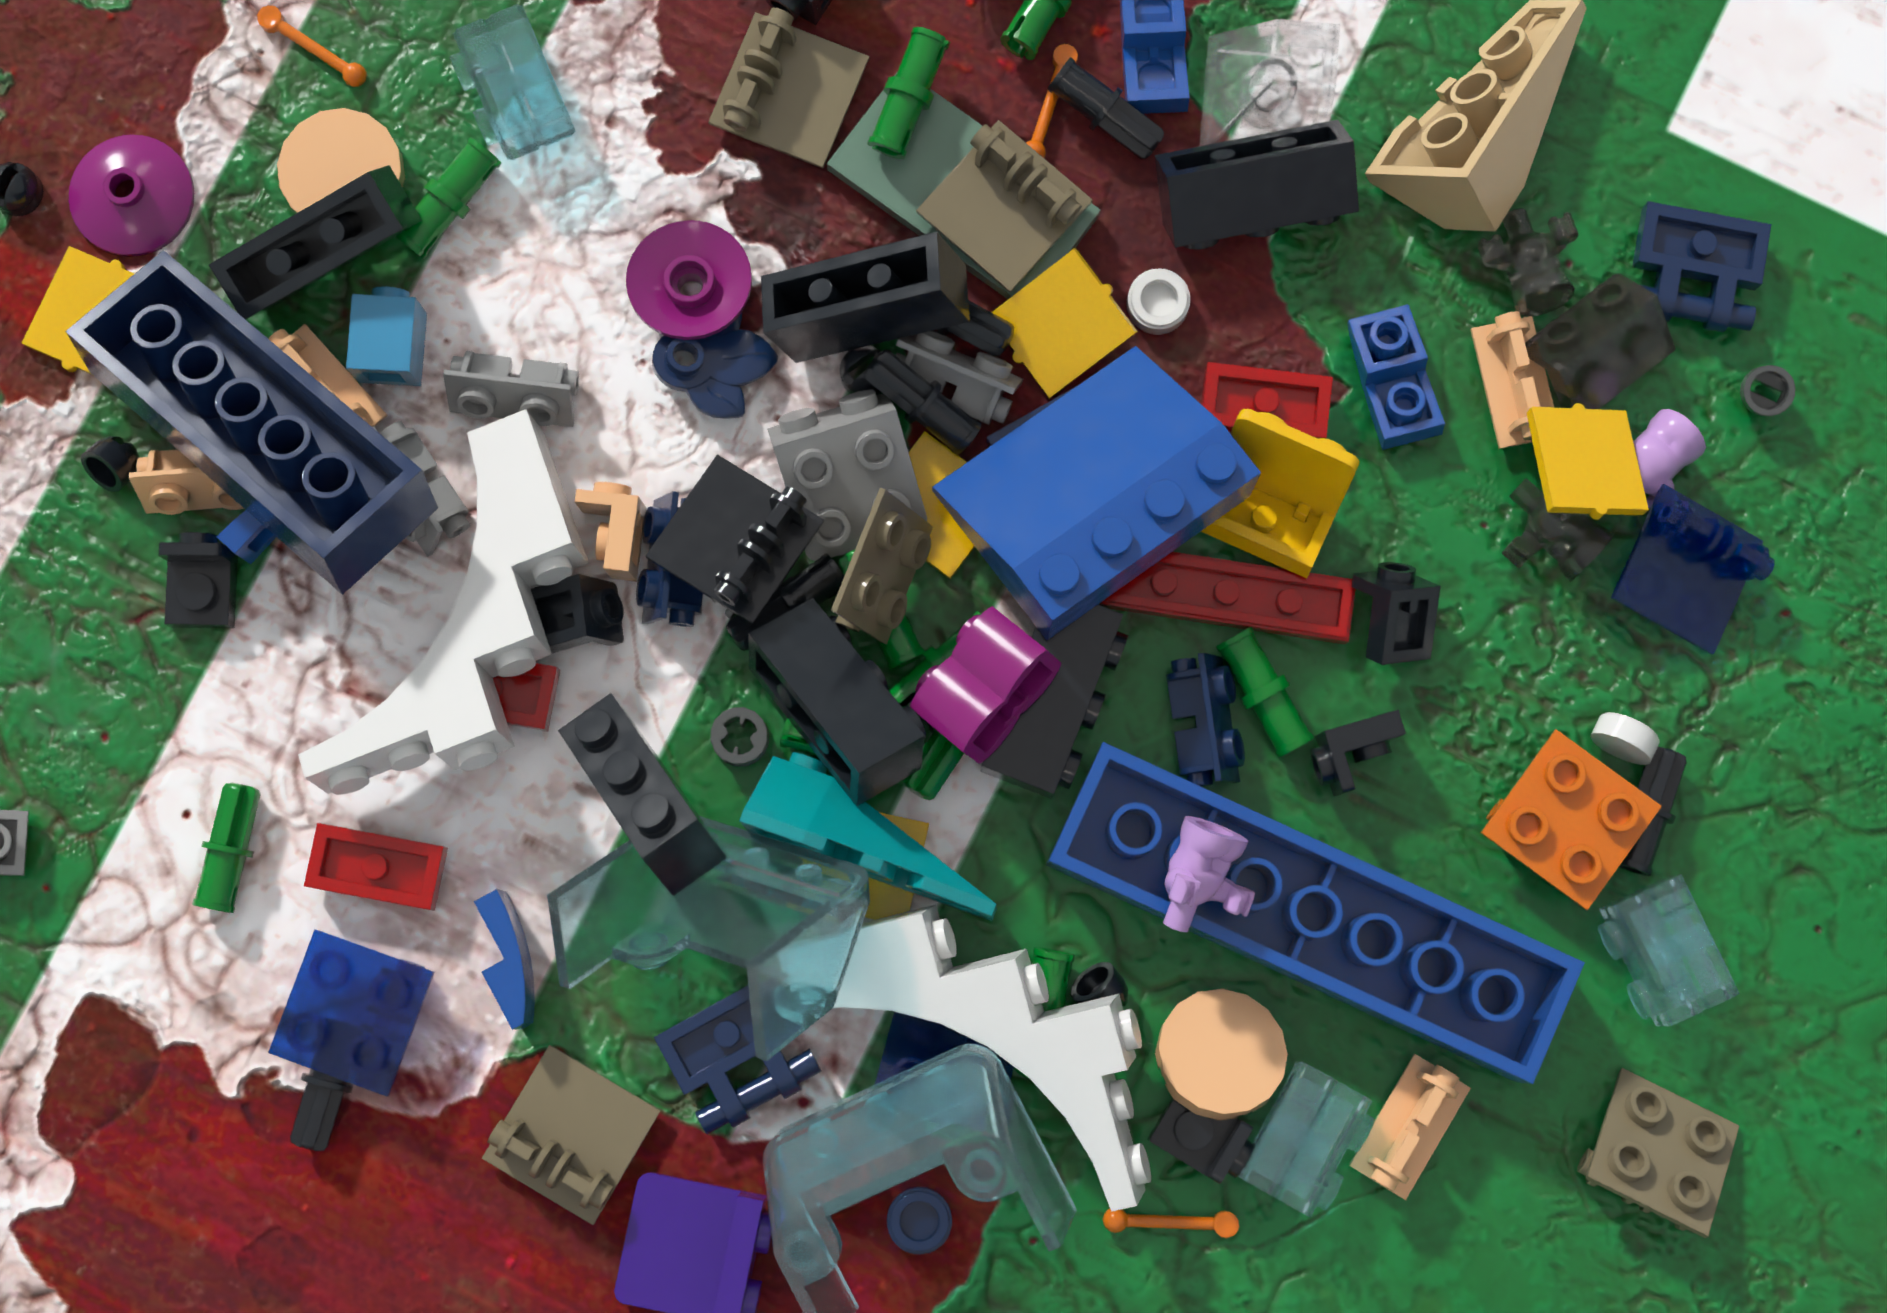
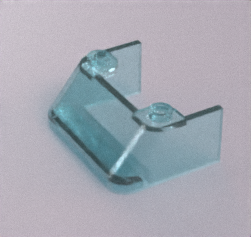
[547,816,870,1061]
[763,1044,1077,1313]

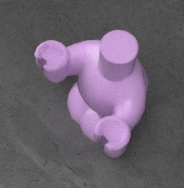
[1633,409,1706,519]
[1163,816,1255,932]

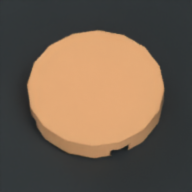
[277,108,405,213]
[1155,989,1288,1121]

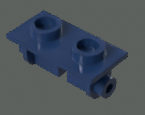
[636,491,703,627]
[1166,653,1245,787]

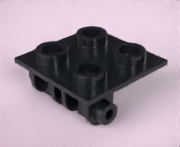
[645,454,824,624]

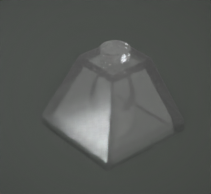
[1200,19,1340,146]

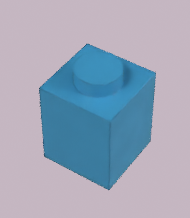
[346,287,427,386]

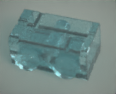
[449,4,576,160]
[1598,874,1740,1026]
[1237,1061,1374,1218]

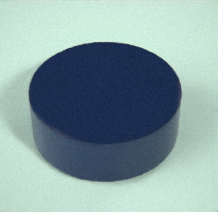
[887,1186,952,1254]

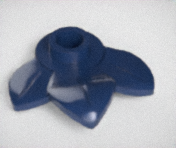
[652,313,778,419]

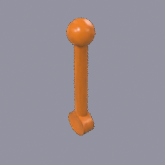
[257,5,367,87]
[1026,44,1078,158]
[1103,1208,1239,1238]

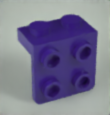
[614,1172,776,1313]

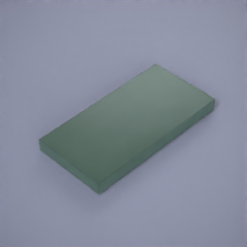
[827,73,1101,299]

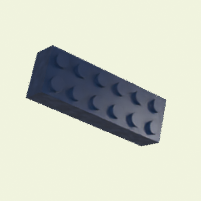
[65,250,438,595]

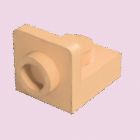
[574,482,647,582]

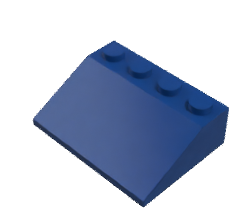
[932,346,1261,640]

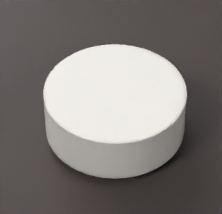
[1126,268,1190,335]
[1590,712,1660,765]

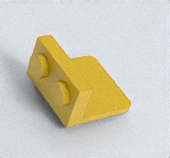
[1201,409,1360,579]

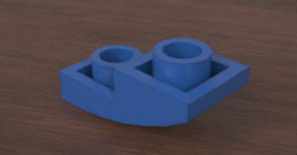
[1347,304,1445,450]

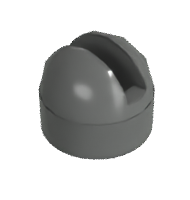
[1740,365,1795,416]

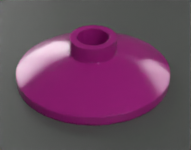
[69,135,194,257]
[626,220,752,340]

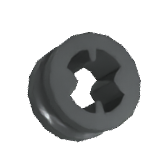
[710,707,769,767]

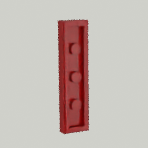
[1098,552,1356,645]

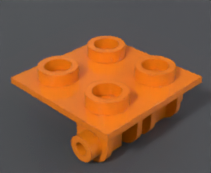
[1480,729,1662,910]

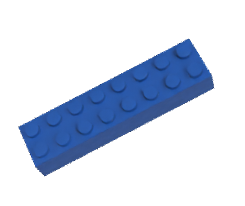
[1046,742,1585,1084]

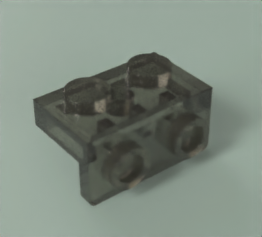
[1525,274,1676,409]

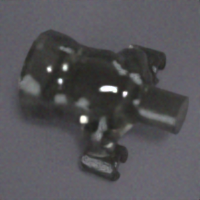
[1477,208,1579,317]
[1502,478,1614,582]

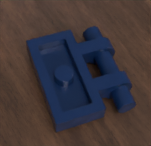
[1625,201,1772,333]
[654,974,822,1135]

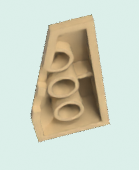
[1365,0,1587,232]

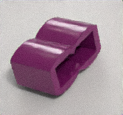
[910,606,1062,764]

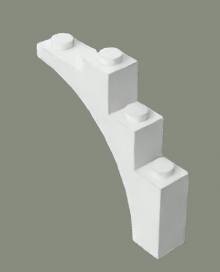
[298,409,589,795]
[774,904,1151,1212]

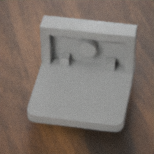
[767,390,927,561]

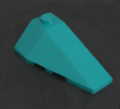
[739,752,997,922]

